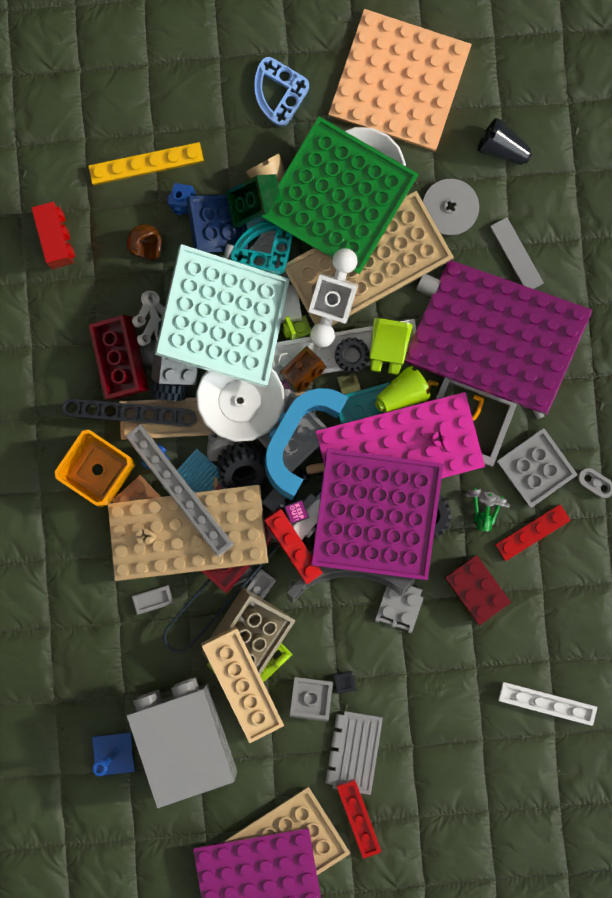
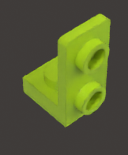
[282,315,311,341]

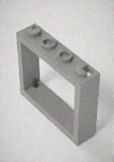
[435,377,517,467]

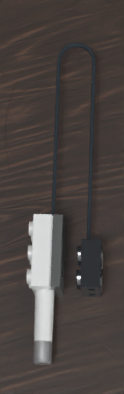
[163,488,321,653]

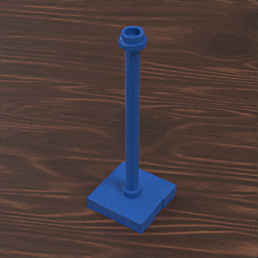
[92,732,135,776]

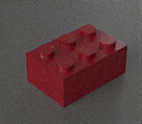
[444,555,511,625]

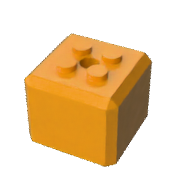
[55,430,135,507]

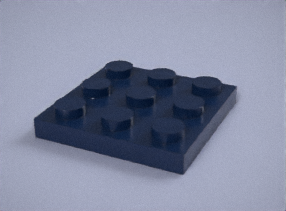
[186,195,249,254]

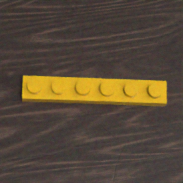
[89,142,204,185]

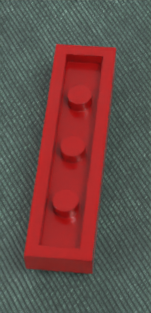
[495,504,571,561]
[264,509,323,584]
[337,778,381,859]

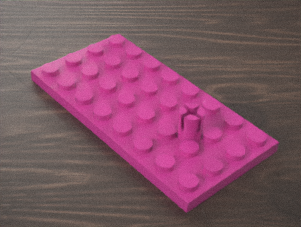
[315,392,485,478]

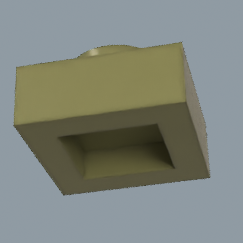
[337,373,361,394]

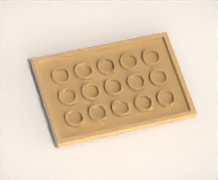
[221,786,351,875]

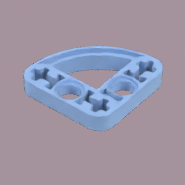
[254,57,309,127]

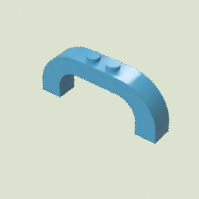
[265,388,348,500]

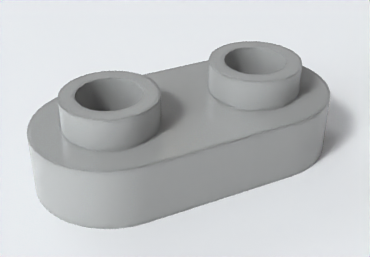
[578,468,612,498]

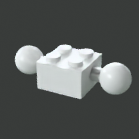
[308,248,359,347]

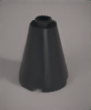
[477,118,532,165]

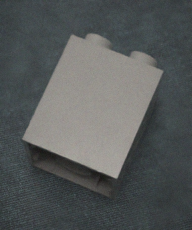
[127,677,237,808]

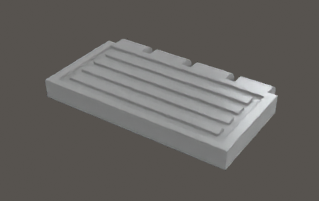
[325,711,383,795]

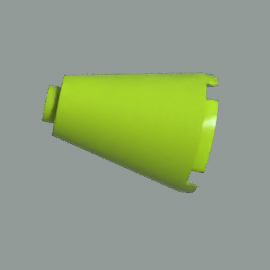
[375,366,430,413]

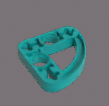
[231,221,293,275]

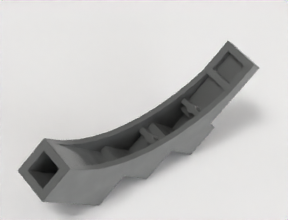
[287,550,415,603]

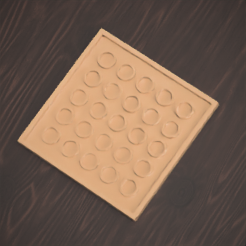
[328,9,472,152]

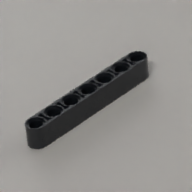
[63,399,197,428]

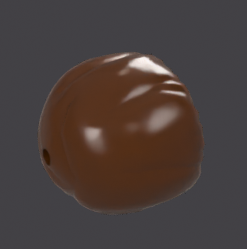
[126,224,162,260]

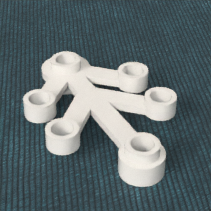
[132,291,165,346]

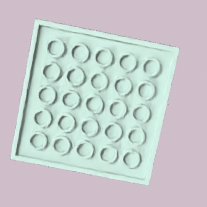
[155,244,290,387]

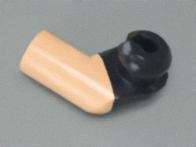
[298,463,324,483]

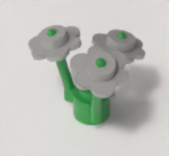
[465,487,510,531]

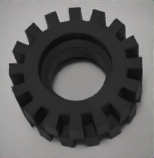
[335,337,370,373]

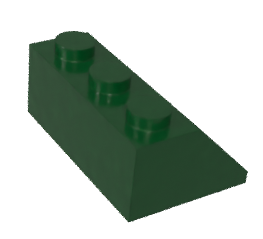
[226,174,280,229]

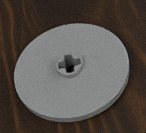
[423,179,479,236]

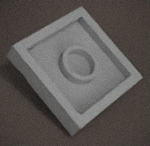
[290,677,333,722]

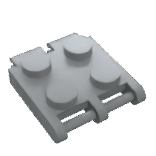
[375,586,424,634]

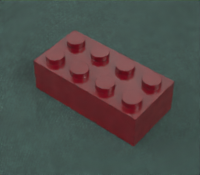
[89,315,149,400]

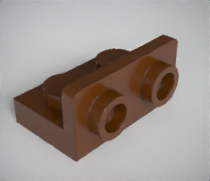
[279,346,326,393]

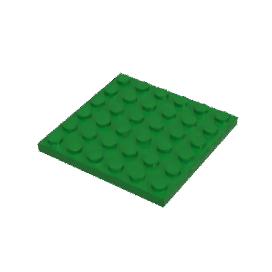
[261,116,419,275]

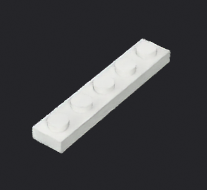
[498,682,597,726]

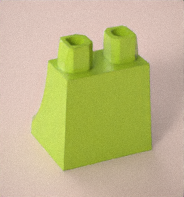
[369,318,413,375]

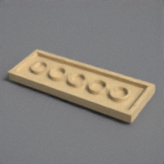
[201,626,284,743]

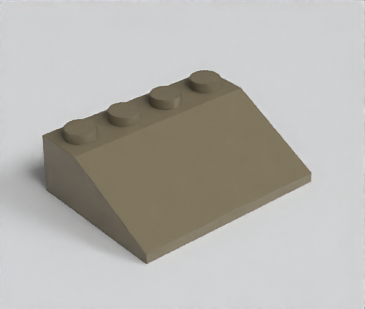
[201,588,296,675]

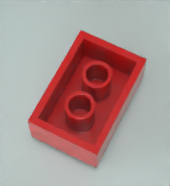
[32,202,76,270]

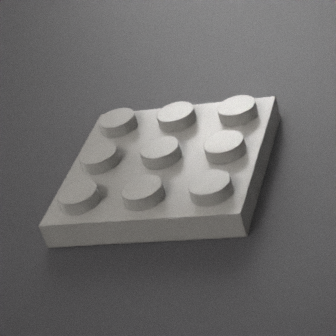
[257,392,327,473]
[496,428,577,508]

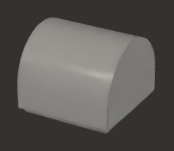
[416,274,441,298]

